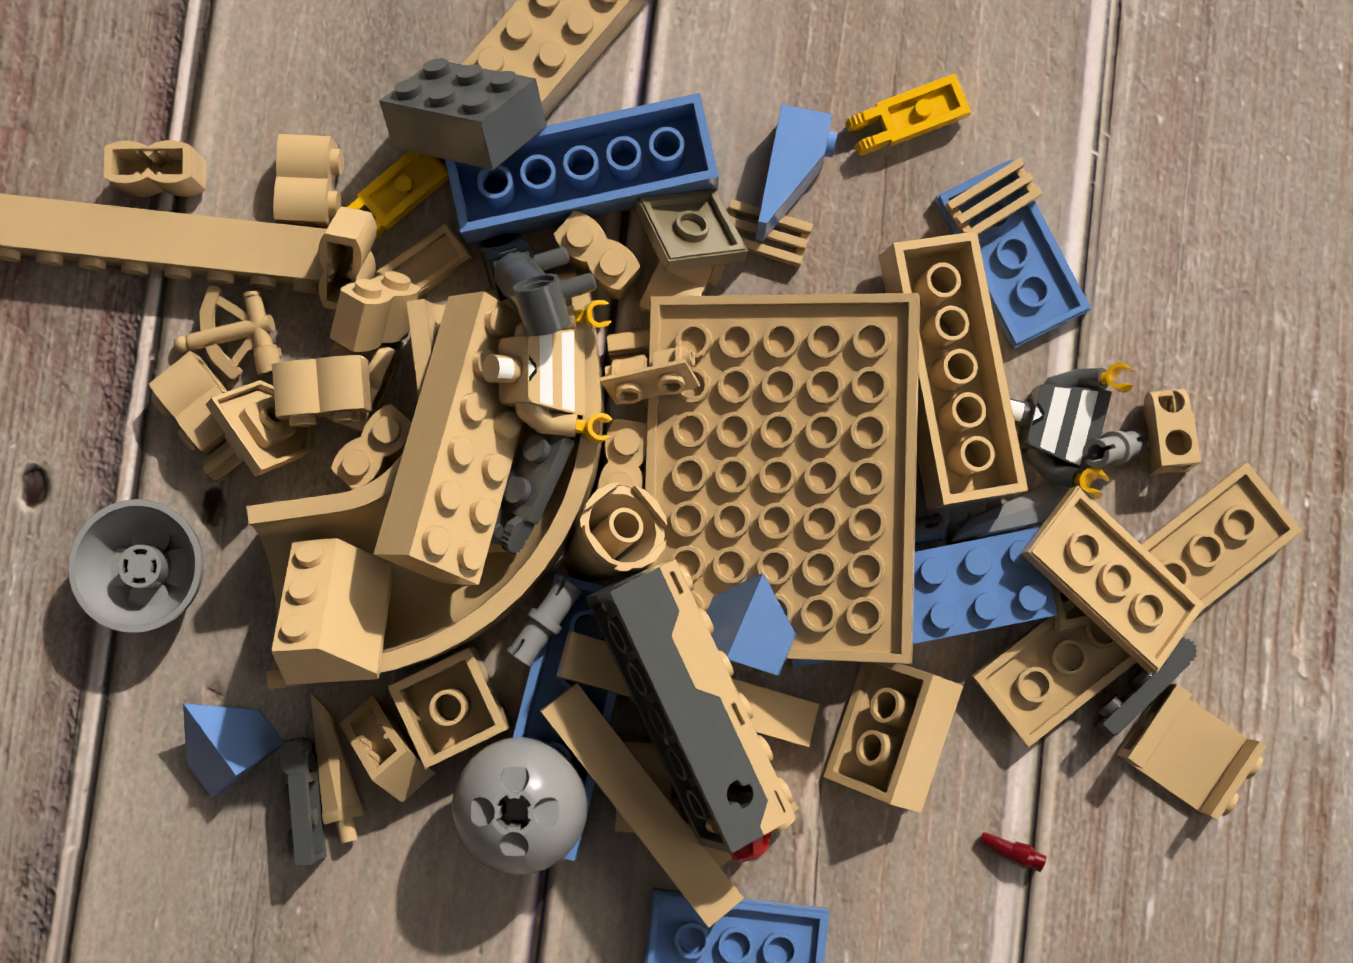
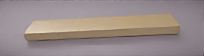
[556,632,819,747]
[540,682,744,928]

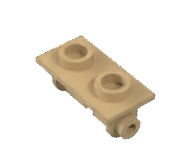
[600,345,700,405]

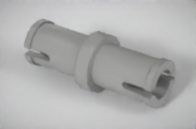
[1082,429,1147,468]
[507,576,583,668]

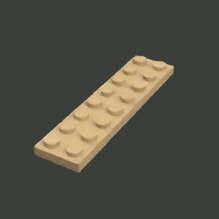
[971,462,1303,747]

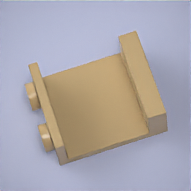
[1116,683,1267,821]

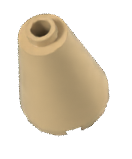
[566,483,667,580]

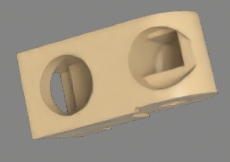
[1144,389,1201,475]

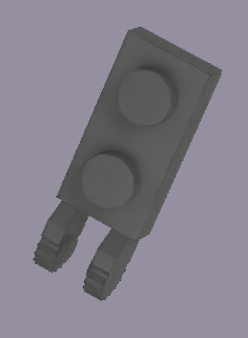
[490,428,575,554]
[1094,637,1198,736]
[278,737,327,867]

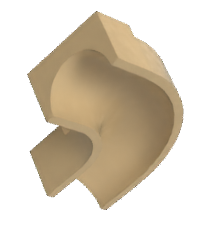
[246,292,605,690]

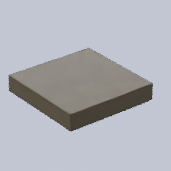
[634,189,748,272]

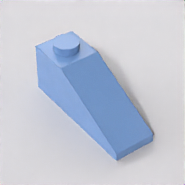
[755,104,837,241]

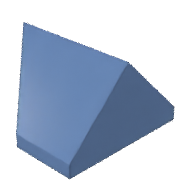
[706,573,797,676]
[183,703,284,798]

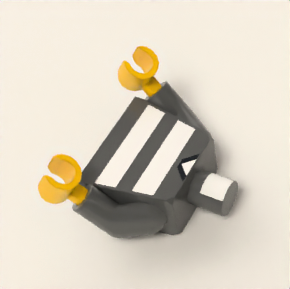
[1010,362,1134,499]

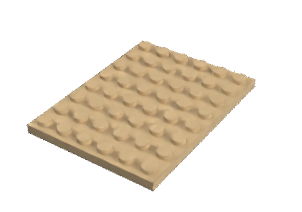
[645,293,920,664]

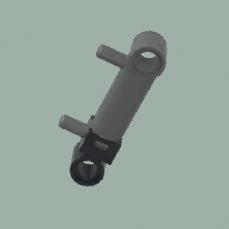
[479,233,597,336]

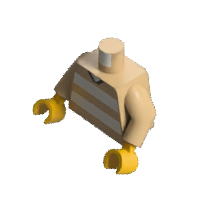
[482,300,612,443]

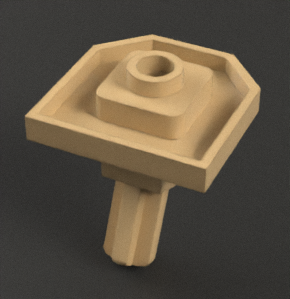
[202,380,312,481]

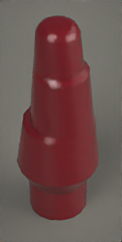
[979,832,1047,872]

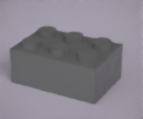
[379,58,547,170]

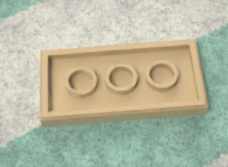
[1021,486,1205,673]

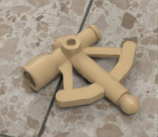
[174,285,282,379]

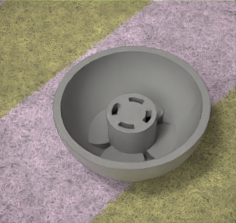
[68,499,204,633]
[452,737,588,875]

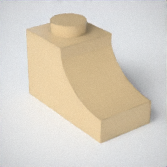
[340,695,436,802]

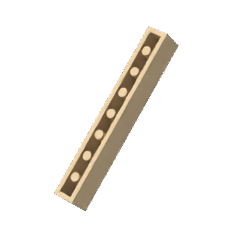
[0,194,326,294]

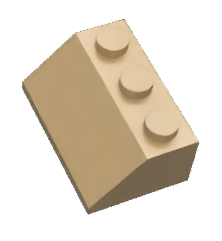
[271,538,394,685]
[824,662,963,813]

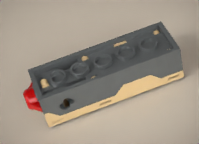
[585,559,796,863]

